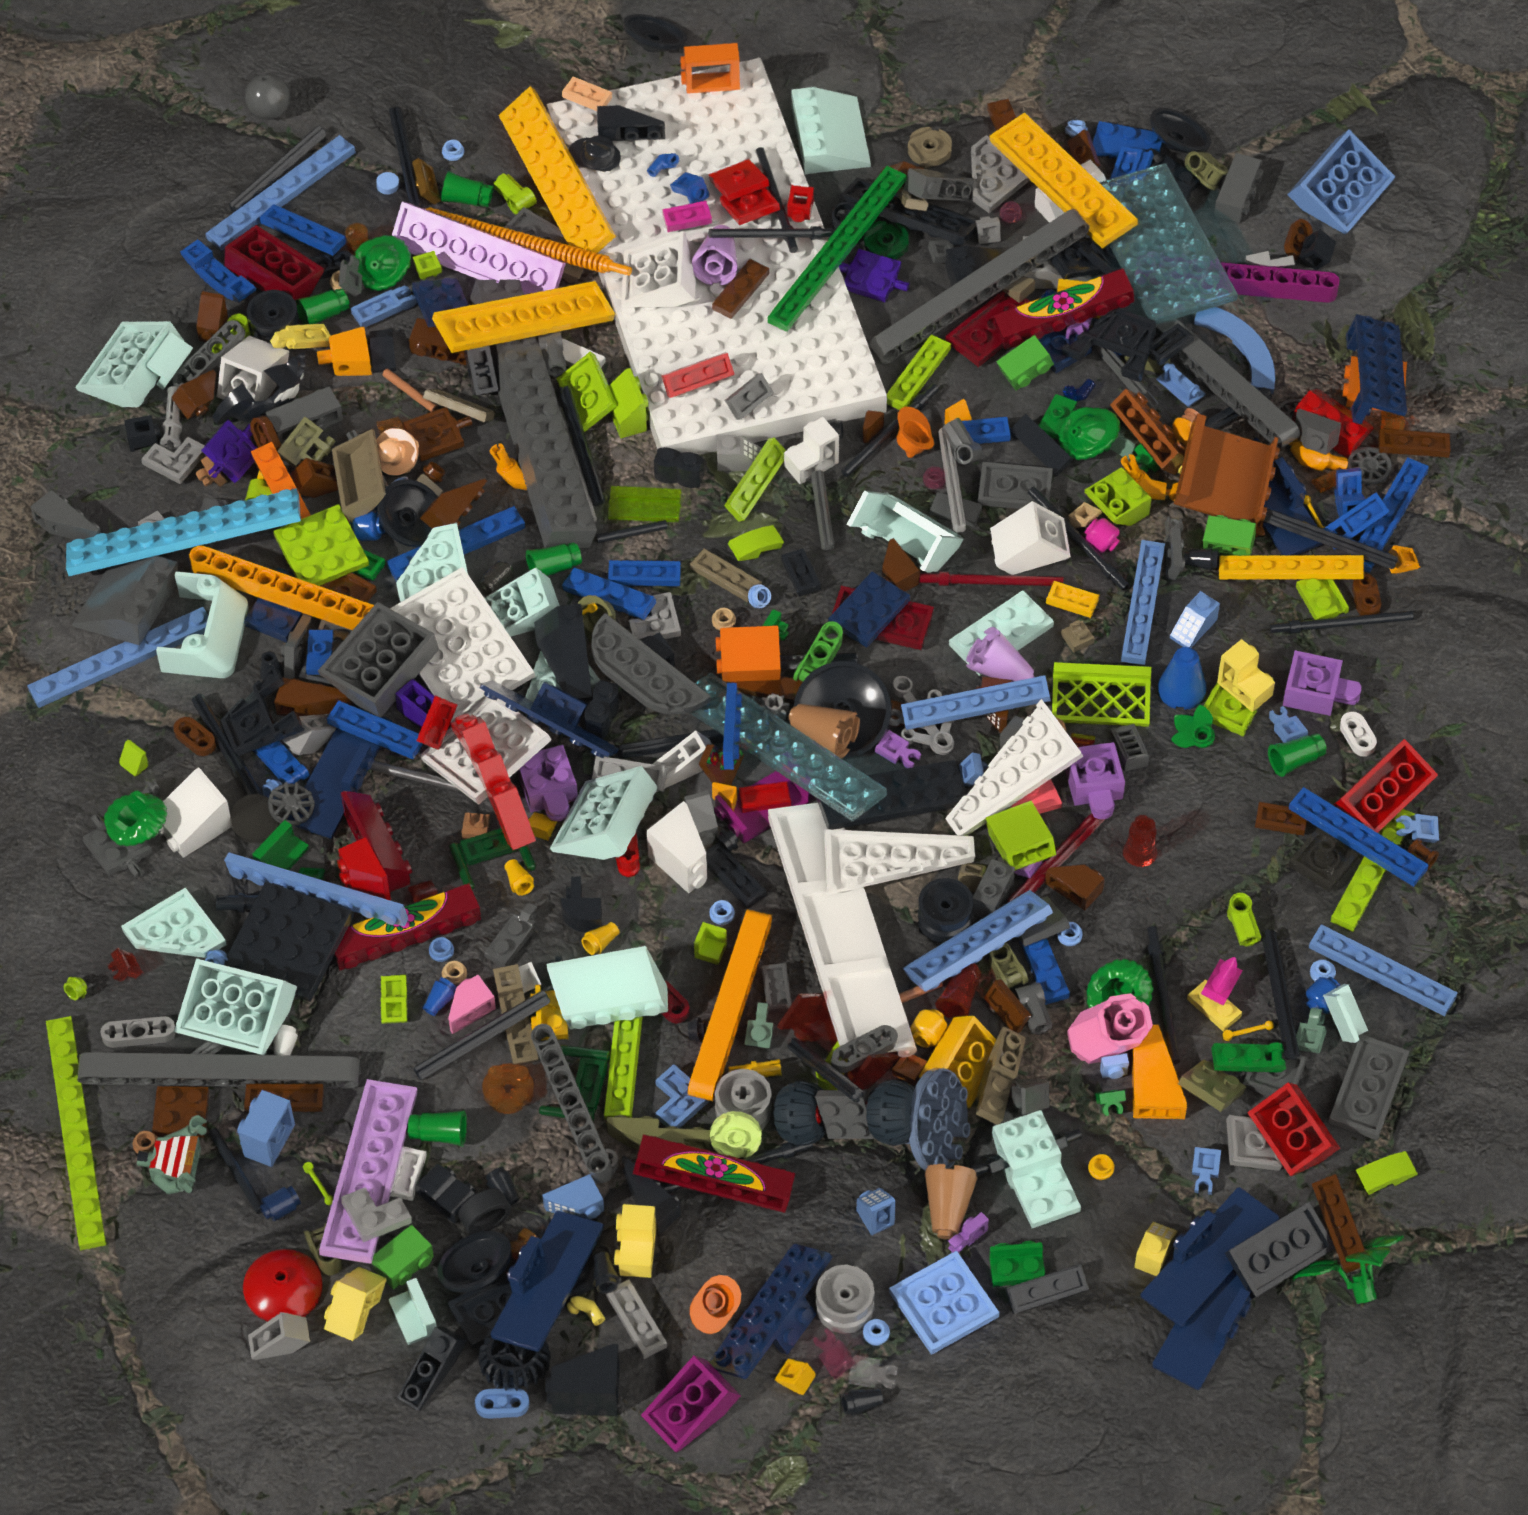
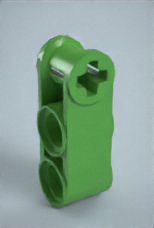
[793,621,843,682]

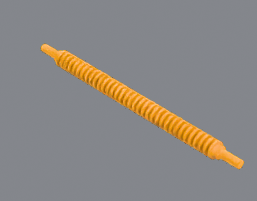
[424,207,632,276]

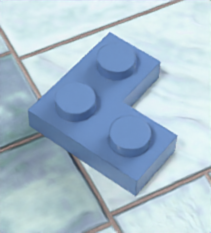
[655,1064,710,1128]

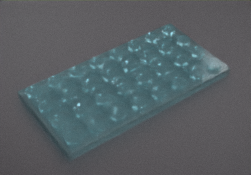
[1099,163,1238,324]

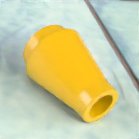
[504,859,534,896]
[581,922,619,955]

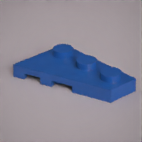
[1093,121,1162,159]

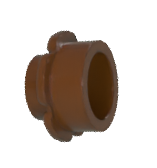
[423,462,445,483]

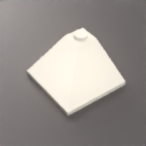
[621,231,696,307]

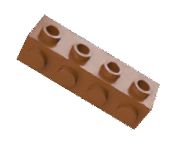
[1110,389,1186,475]

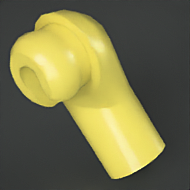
[567,1296,605,1326]

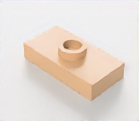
[562,77,612,111]

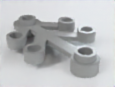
[890,676,954,755]

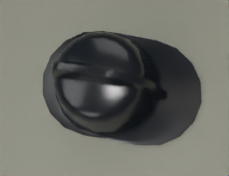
[569,135,621,172]

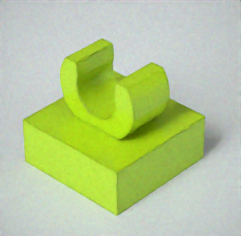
[413,251,442,280]

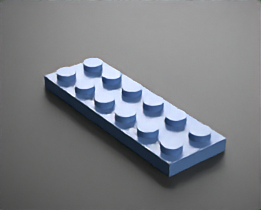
[903,890,1053,992]

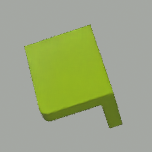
[694,922,727,965]

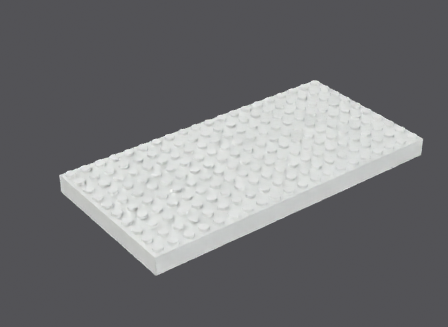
[547,58,887,455]

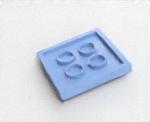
[889,1251,999,1355]

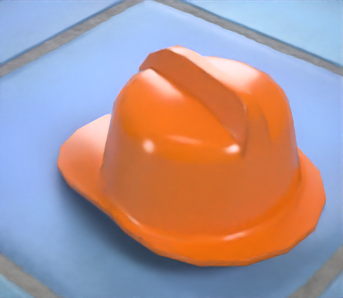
[897,406,934,458]
[690,1275,741,1334]

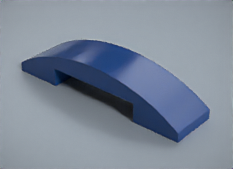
[180,239,256,303]

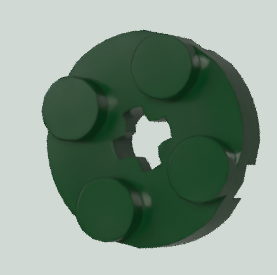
[864,221,909,260]

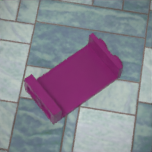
[714,753,816,844]

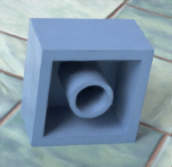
[237,1090,295,1167]

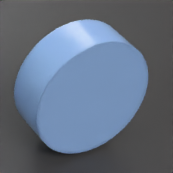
[376,172,399,194]

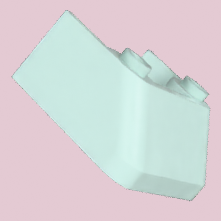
[847,491,964,574]
[156,572,249,678]

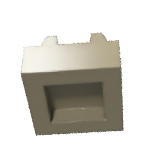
[1061,620,1095,653]

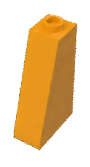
[1131,1025,1187,1119]

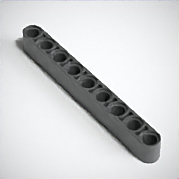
[1154,314,1300,449]

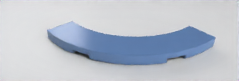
[1194,302,1275,394]

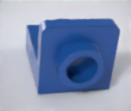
[670,172,710,204]

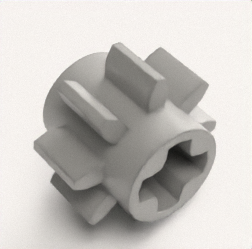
[759,693,789,724]

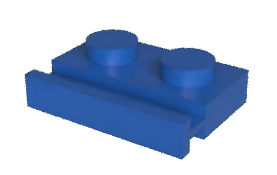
[1109,146,1154,192]

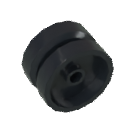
[247,290,300,344]
[918,878,974,943]

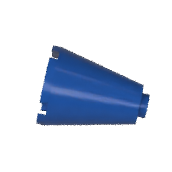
[1158,647,1207,710]

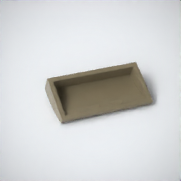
[332,429,386,523]

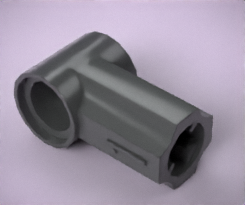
[537,331,566,377]
[941,418,983,464]
[1014,982,1052,1035]

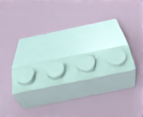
[792,87,871,174]
[75,322,184,407]
[550,766,658,860]
[547,946,668,1029]
[174,959,297,1055]

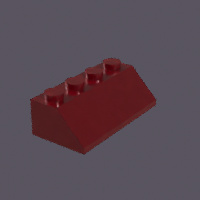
[225,225,324,300]
[341,791,412,892]

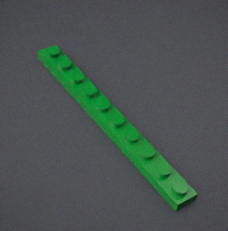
[767,166,906,332]

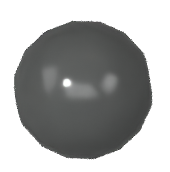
[245,74,290,120]

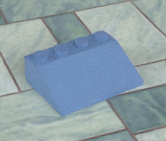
[1287,130,1395,234]

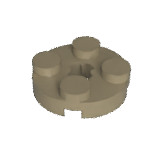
[908,127,952,169]

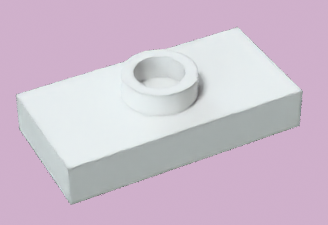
[390,1146,427,1201]

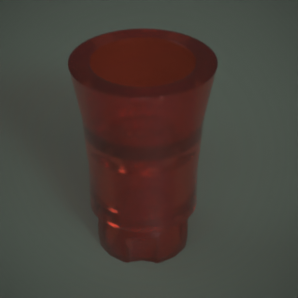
[1123,815,1158,867]
[935,964,982,1019]

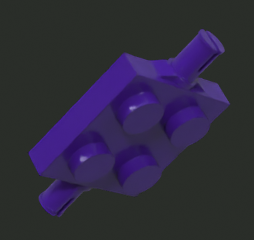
[839,249,910,302]
[201,420,257,483]

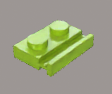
[1296,578,1349,620]

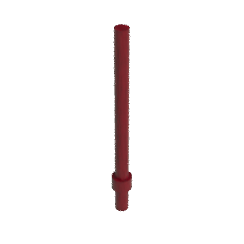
[920,571,1063,586]

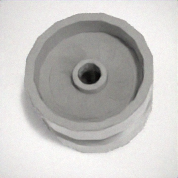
[715,1069,772,1130]
[816,1264,875,1334]

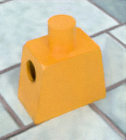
[317,327,372,376]

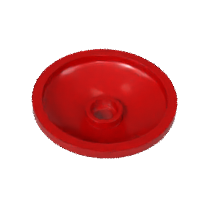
[243,1249,323,1321]

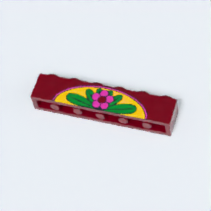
[994,268,1134,349]
[334,883,481,971]
[633,1134,795,1213]

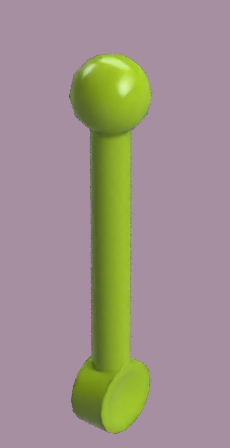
[303,1162,334,1205]

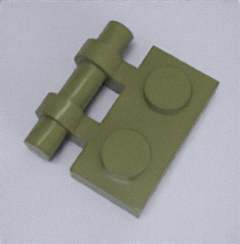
[277,416,335,468]

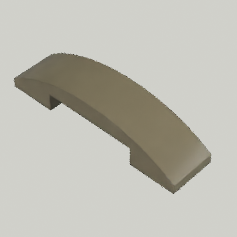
[493,964,539,1066]

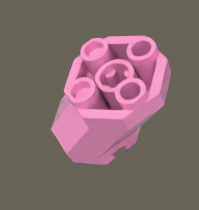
[1067,994,1153,1064]

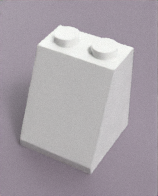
[217,336,289,401]
[990,501,1071,575]
[158,768,233,858]
[647,801,707,893]

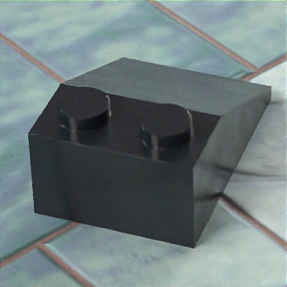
[945,245,1005,294]

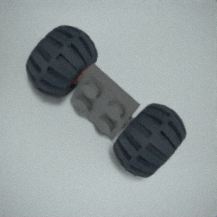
[774,1080,921,1146]

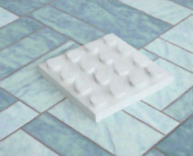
[419,697,551,805]

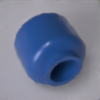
[349,510,385,541]
[1306,976,1341,1014]

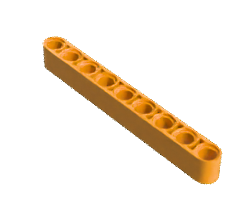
[189,546,374,630]
[688,909,772,1101]

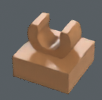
[195,456,227,487]
[462,813,490,839]

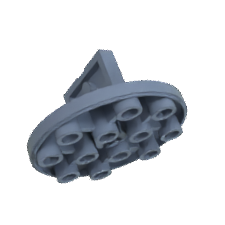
[905,1068,970,1171]

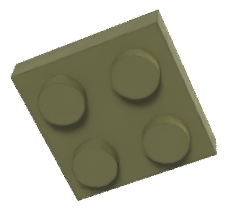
[1178,1059,1247,1112]

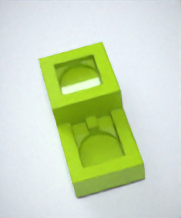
[728,525,784,561]
[381,975,407,1024]
[1356,1151,1418,1195]

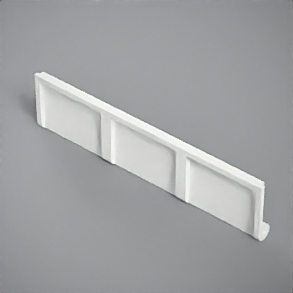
[768,803,917,1059]

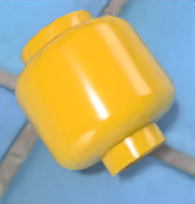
[910,1009,948,1048]

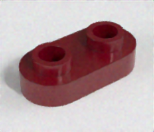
[661,980,690,1023]

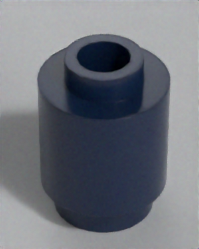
[260,1186,301,1222]

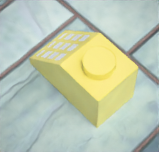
[1134,1222,1178,1276]

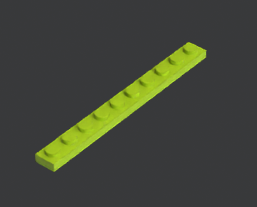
[46,1016,106,1251]

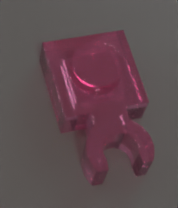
[813,1328,856,1379]

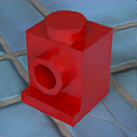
[787,185,814,222]

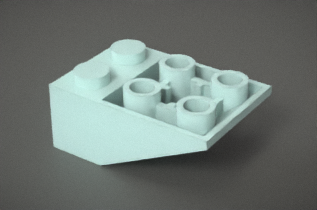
[484,568,560,637]

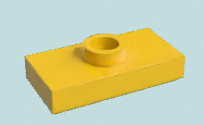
[1046,581,1099,618]

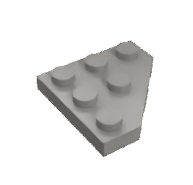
[971,135,1030,213]

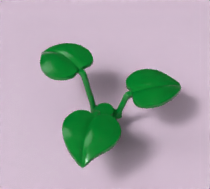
[1292,1235,1404,1303]

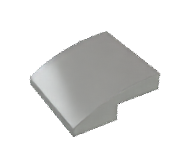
[1244,251,1295,268]

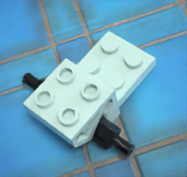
[969,1110,1082,1228]

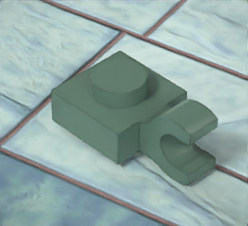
[744,1002,774,1049]
[1296,1008,1327,1054]

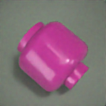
[1084,518,1120,553]

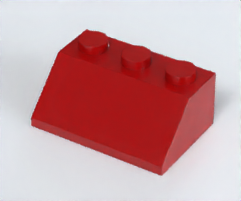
[1291,388,1374,459]
[337,837,391,901]
[1247,1082,1340,1177]

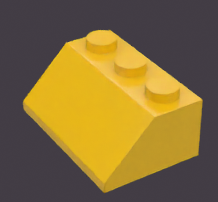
[919,1016,997,1108]

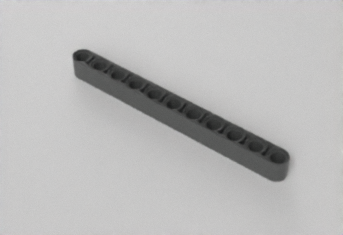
[870,209,1090,364]
[77,1052,360,1089]

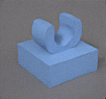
[959,752,987,787]

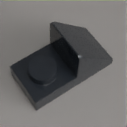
[369,329,396,373]

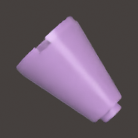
[692,225,737,285]
[966,627,1034,682]

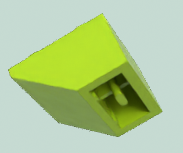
[609,368,649,439]
[1084,467,1151,526]

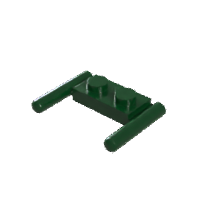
[449,828,536,890]
[539,1045,610,1121]

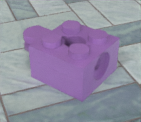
[1283,650,1361,716]
[1065,742,1125,819]
[517,745,578,821]

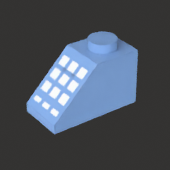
[1170,591,1220,648]
[542,1174,604,1219]
[857,1188,895,1236]

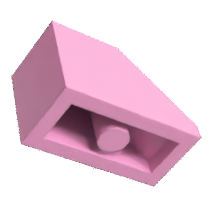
[448,975,496,1034]

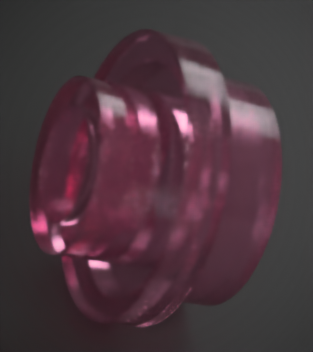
[1000,201,1022,223]
[923,467,946,489]

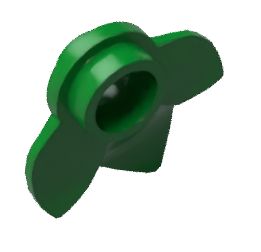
[1171,705,1215,748]

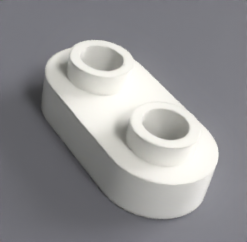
[1340,712,1377,756]

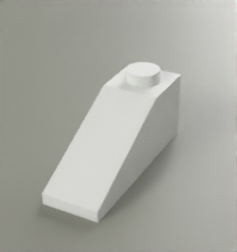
[653,731,712,793]

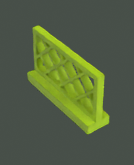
[1052,662,1151,727]

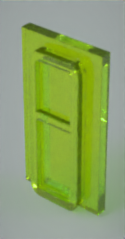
[608,486,682,523]

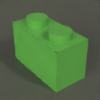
[996,335,1054,391]
[1203,515,1256,556]
[372,1225,434,1290]

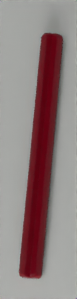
[1007,813,1105,903]

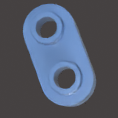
[475,1388,529,1418]

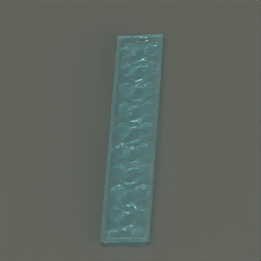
[690,672,887,822]

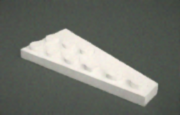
[945,699,1083,836]
[824,829,975,895]

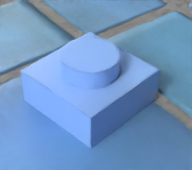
[1100,1053,1129,1079]

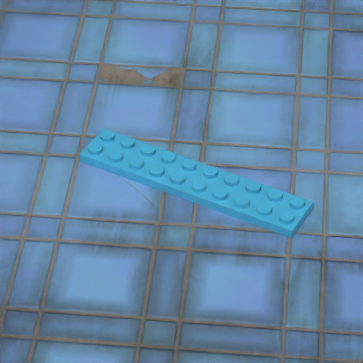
[66,488,301,576]

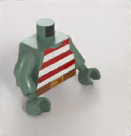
[137,1115,207,1194]

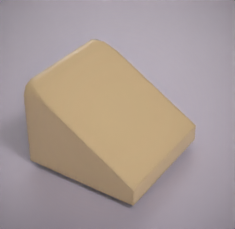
[1068,502,1102,528]

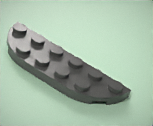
[592,613,711,714]

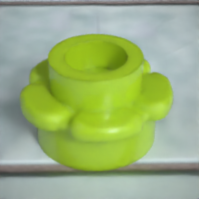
[64,977,87,1000]

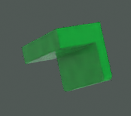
[252,820,309,870]

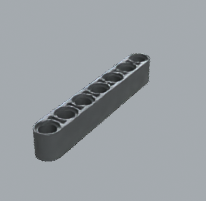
[531,1024,614,1183]

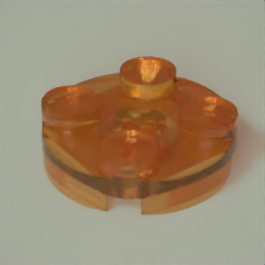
[482,1063,534,1114]

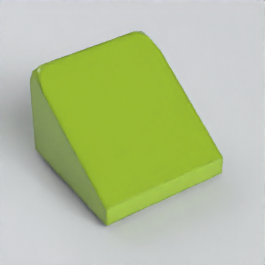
[119,740,148,776]

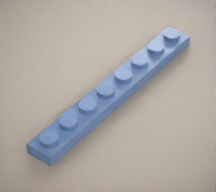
[206,135,355,251]
[27,607,208,708]
[224,853,409,927]

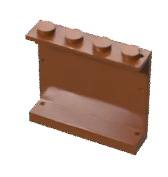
[1174,413,1280,526]

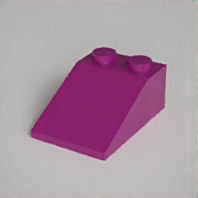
[641,1356,741,1453]

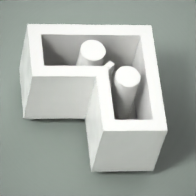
[784,417,839,485]

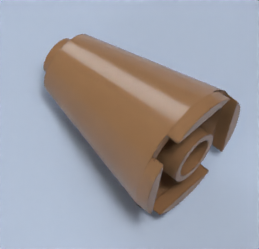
[789,704,860,759]
[925,1164,977,1239]

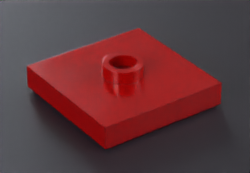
[709,159,769,201]
[719,188,780,225]

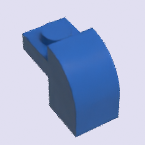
[1334,468,1366,517]

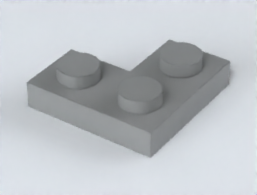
[141,437,205,484]
[629,592,681,641]
[341,1187,412,1242]

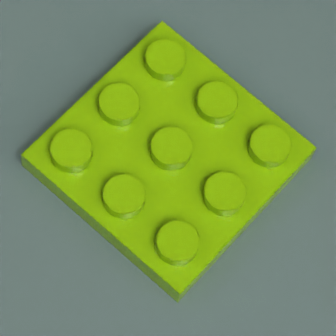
[274,504,369,586]

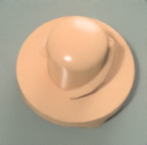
[376,429,419,476]

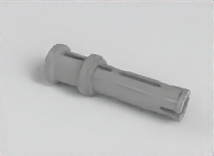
[160,386,182,452]

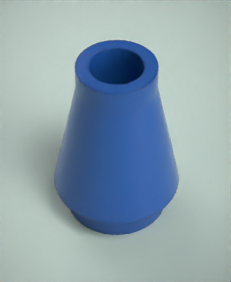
[422,977,456,1016]

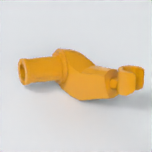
[1288,438,1348,471]
[490,444,527,490]
[1121,454,1178,501]

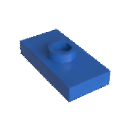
[306,630,334,675]

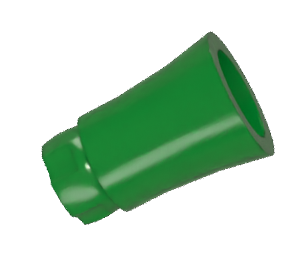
[441,171,493,207]
[295,288,350,325]
[526,542,582,577]
[1268,733,1327,777]
[408,1110,467,1147]

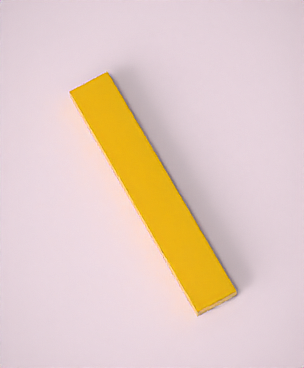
[1219,555,1364,579]

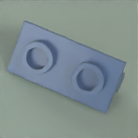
[1156,363,1205,407]

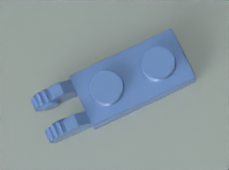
[351,285,417,328]

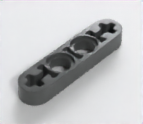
[173,320,245,387]

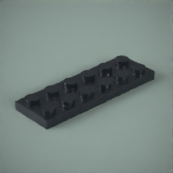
[839,177,977,246]
[814,760,967,830]

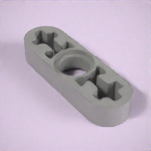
[100,1016,176,1048]

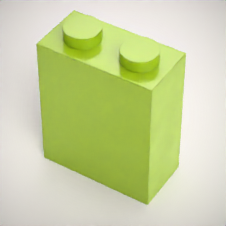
[986,800,1057,870]

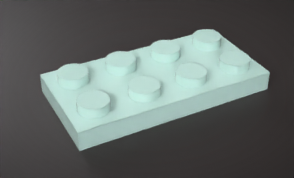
[949,591,1054,676]

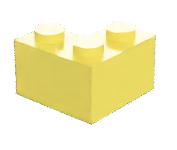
[1217,639,1275,712]
[614,1204,656,1278]
[324,1267,387,1341]

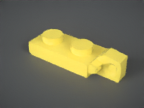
[270,324,331,349]

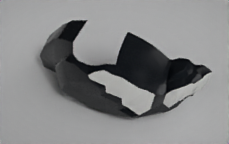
[212,352,306,425]

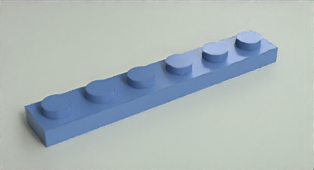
[1121,540,1165,665]
[901,675,1050,730]
[1309,924,1458,1016]

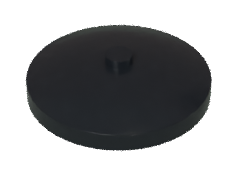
[794,661,892,759]

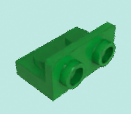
[989,1241,1045,1287]

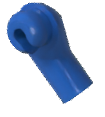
[647,153,679,177]

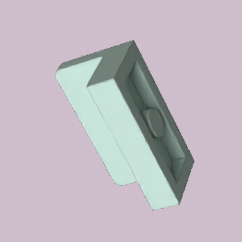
[146,332,193,389]
[1323,984,1368,1043]
[389,1278,437,1345]

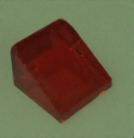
[408,880,438,903]

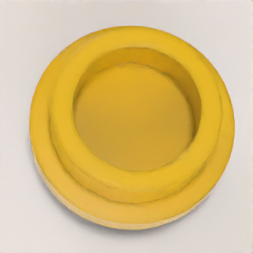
[1088,1154,1114,1180]

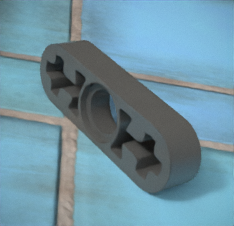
[831,1025,898,1073]

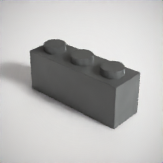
[1214,153,1264,223]
[266,386,343,445]

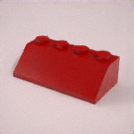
[1333,739,1438,833]

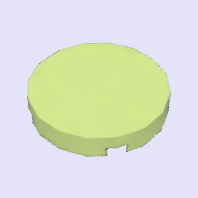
[710,1111,762,1158]

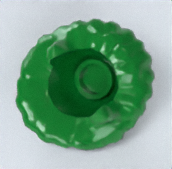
[355,235,411,291]
[1058,407,1120,460]
[104,790,168,847]
[1087,959,1153,1008]

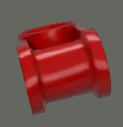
[616,833,640,877]

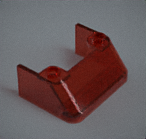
[777,993,901,1090]

